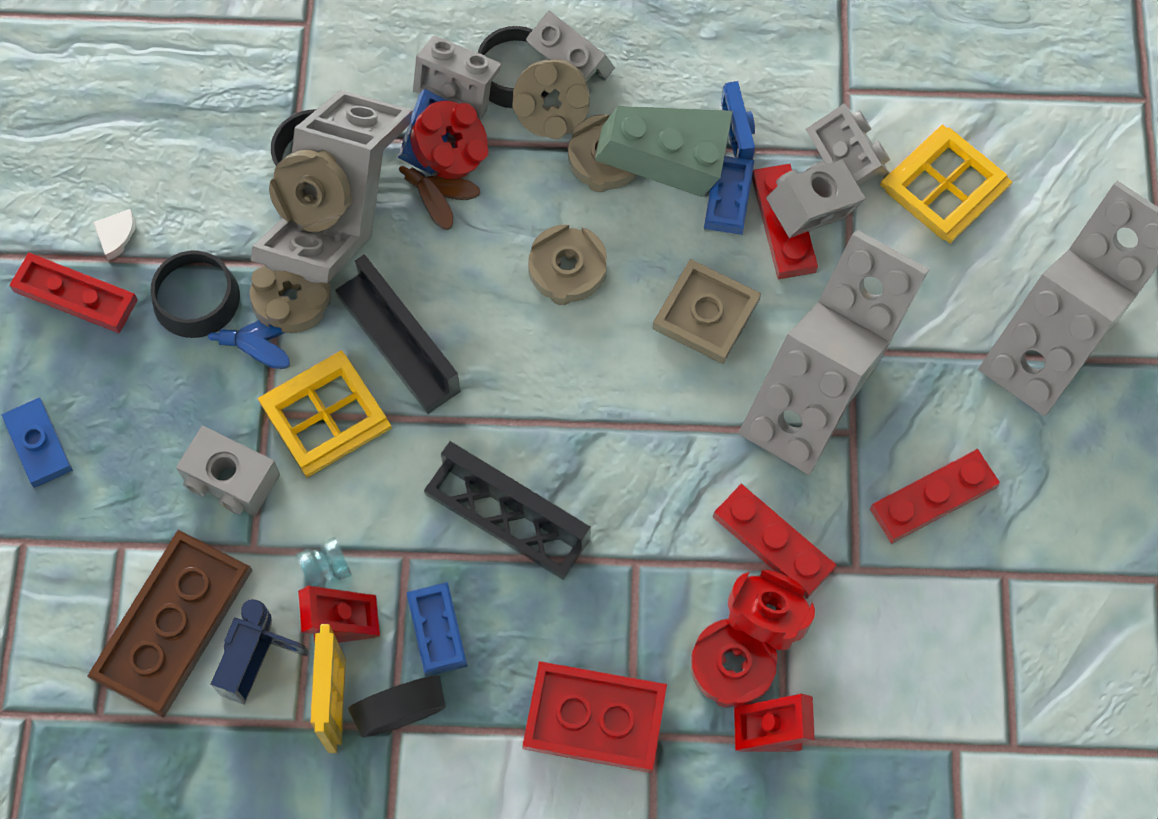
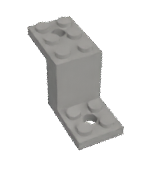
[251,90,412,283]
[977,180,1158,416]
[738,230,930,475]

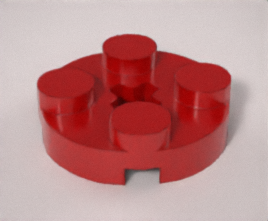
[410,101,489,179]
[727,570,815,650]
[691,618,777,708]

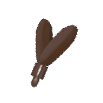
[399,165,480,230]

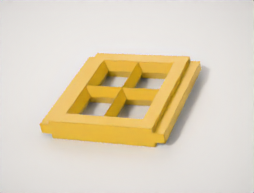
[880,124,1013,244]
[257,350,392,478]
[310,624,346,753]

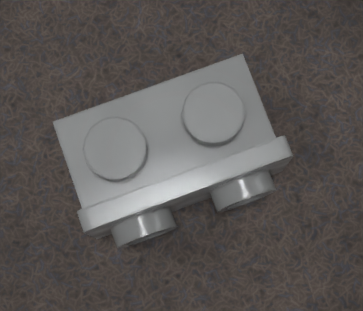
[526,11,615,82]
[413,36,501,119]
[805,103,890,186]

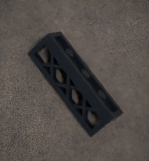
[335,254,461,414]
[424,441,591,580]

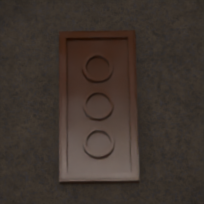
[87,530,253,718]

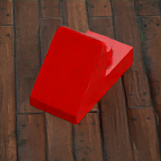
[298,586,380,643]
[734,693,815,752]

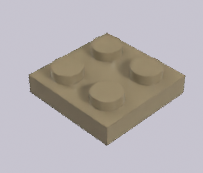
[652,259,761,364]

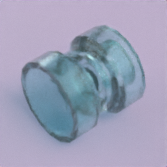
[296,537,352,588]

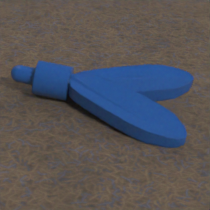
[208,320,290,369]

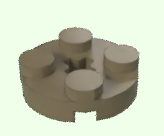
[513,59,590,139]
[568,114,638,192]
[269,150,352,232]
[528,225,607,305]
[250,265,331,333]

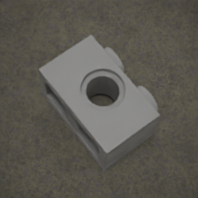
[766,159,866,238]
[176,426,280,516]

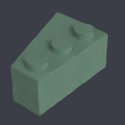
[595,106,733,197]

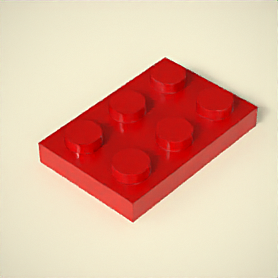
[522,661,667,773]

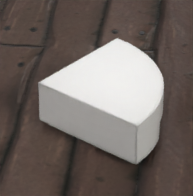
[93,209,136,261]

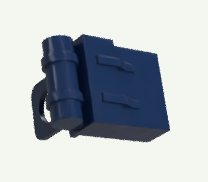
[210,599,309,705]

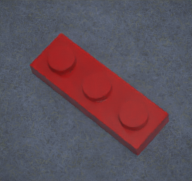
[752,163,818,280]
[9,252,138,334]
[870,449,1000,544]
[713,483,837,599]

